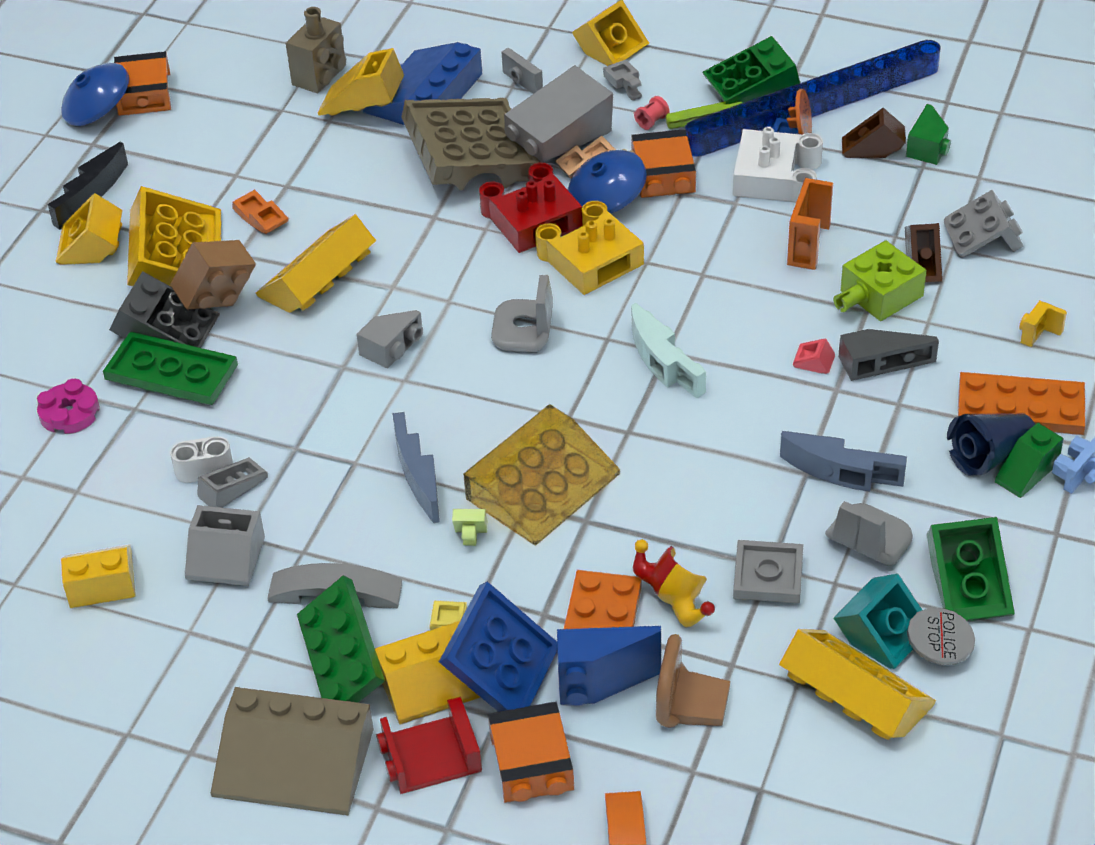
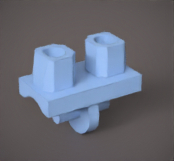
[1052,436,1095,494]

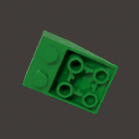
[702,36,802,104]

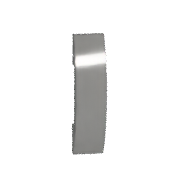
[267,563,402,608]

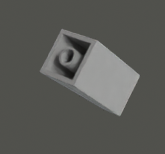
[504,65,613,162]

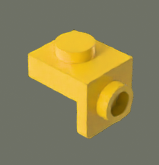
[1019,300,1067,347]

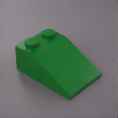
[926,517,1015,621]

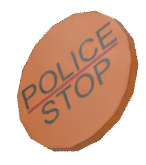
[787,89,812,135]

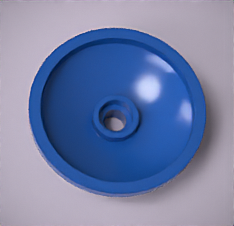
[61,63,129,126]
[568,150,647,214]

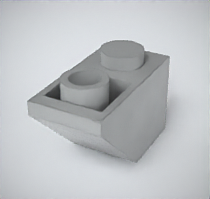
[356,310,423,369]

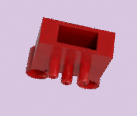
[479,163,583,253]

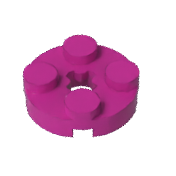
[37,378,100,434]

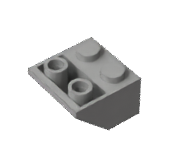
[185,505,265,586]

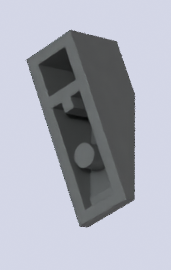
[838,329,939,381]

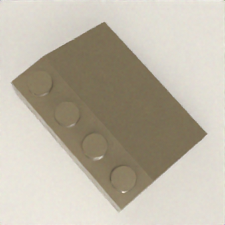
[210,687,374,816]

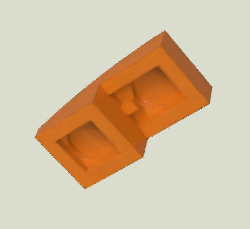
[232,189,289,234]
[605,791,646,845]

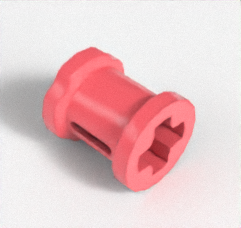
[634,96,670,130]

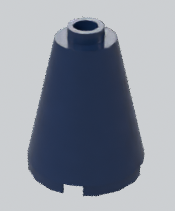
[947,413,1035,476]

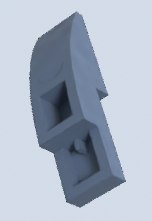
[780,431,907,492]

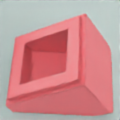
[793,338,835,374]

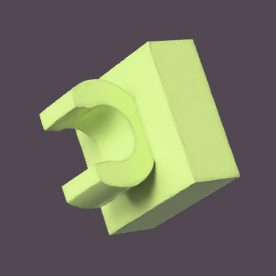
[452,509,488,546]

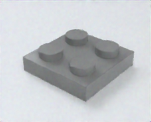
[733,540,803,603]

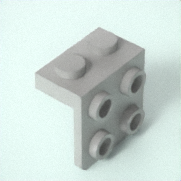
[944,190,1023,257]

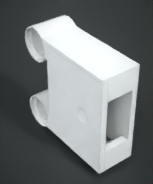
[733,127,823,204]

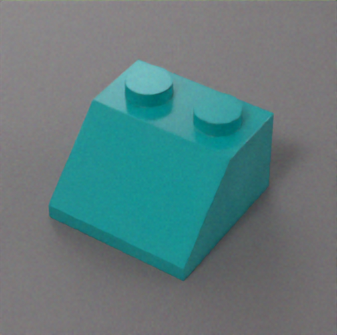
[833,573,922,669]

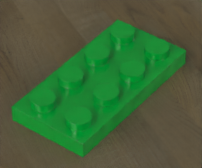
[103,332,238,405]
[297,575,385,703]

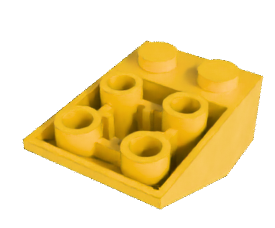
[317,48,404,116]

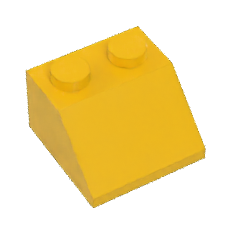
[572,0,649,66]
[56,193,122,265]
[61,545,136,608]

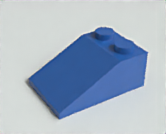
[557,626,661,706]

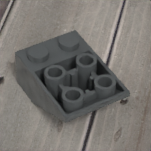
[109,271,220,348]

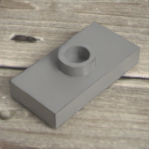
[501,48,543,94]

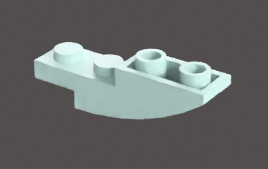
[631,303,706,398]

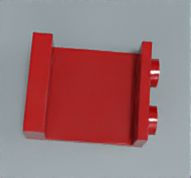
[376,696,482,794]

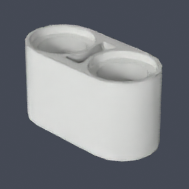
[170,436,233,483]

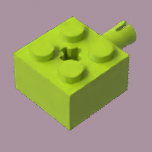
[833,240,927,322]

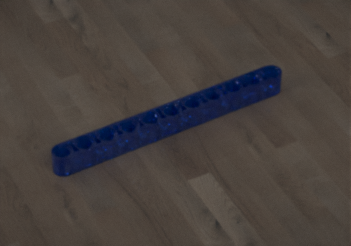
[685,40,941,157]

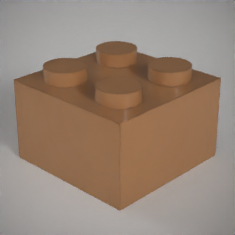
[170,240,256,309]

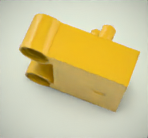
[536,201,644,295]

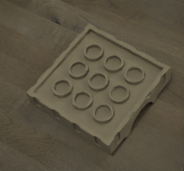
[401,98,540,190]

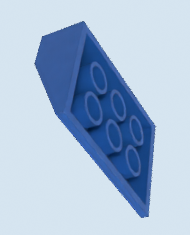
[362,42,482,125]

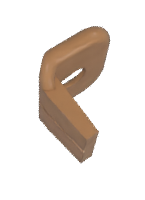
[656,634,730,728]

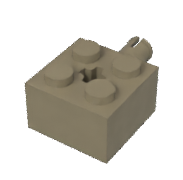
[286,7,346,94]

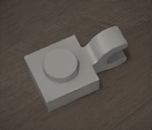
[603,60,642,100]

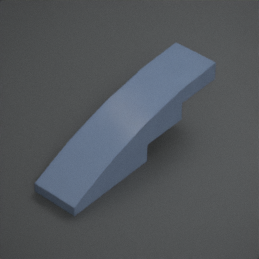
[392,412,440,523]

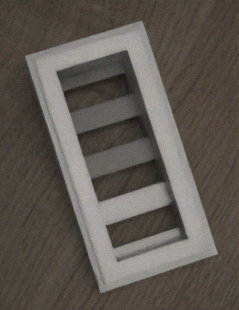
[197,457,268,508]

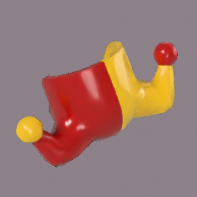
[633,539,715,627]

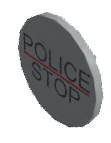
[907,608,975,665]

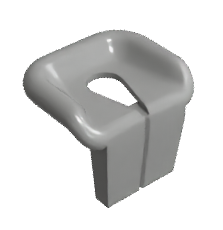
[491,275,553,352]
[825,501,913,566]

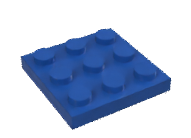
[439,581,557,712]

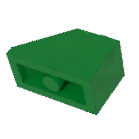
[906,104,951,165]
[995,423,1064,498]

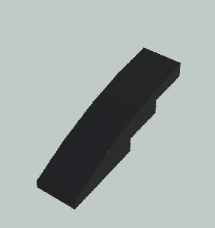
[48,141,128,230]

